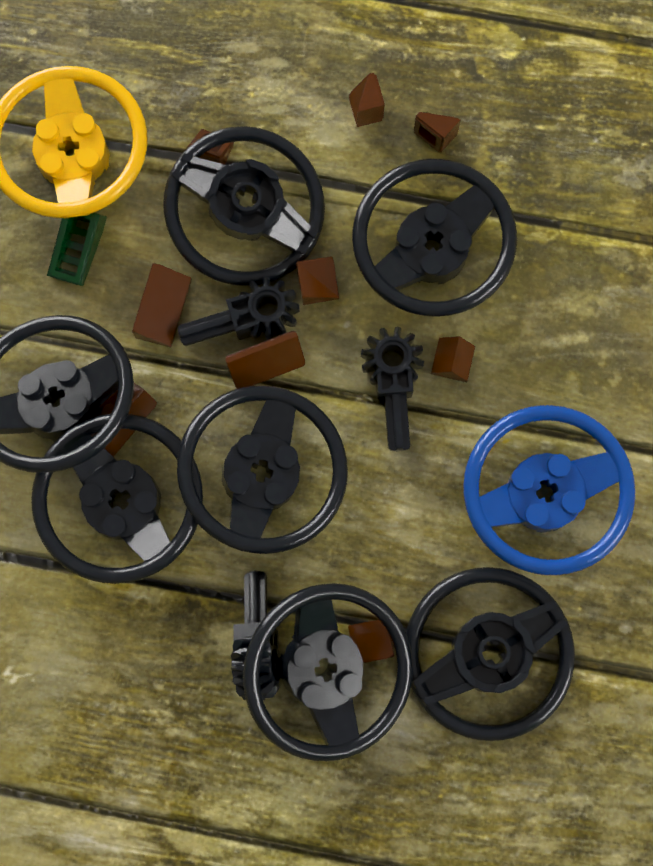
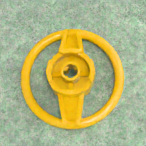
[0,66,148,219]

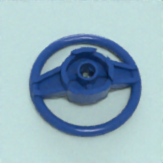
[463,405,635,575]

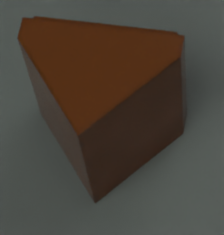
[431,336,475,383]

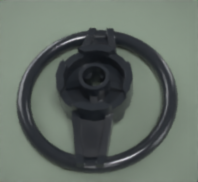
[163,126,325,286]
[352,159,517,317]
[0,315,134,473]
[177,386,348,554]
[31,414,203,584]
[406,567,575,741]
[243,583,413,761]

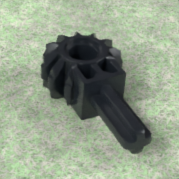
[178,277,300,346]
[361,327,424,452]
[230,570,281,700]

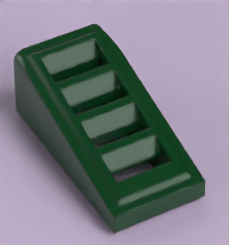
[47,213,107,286]

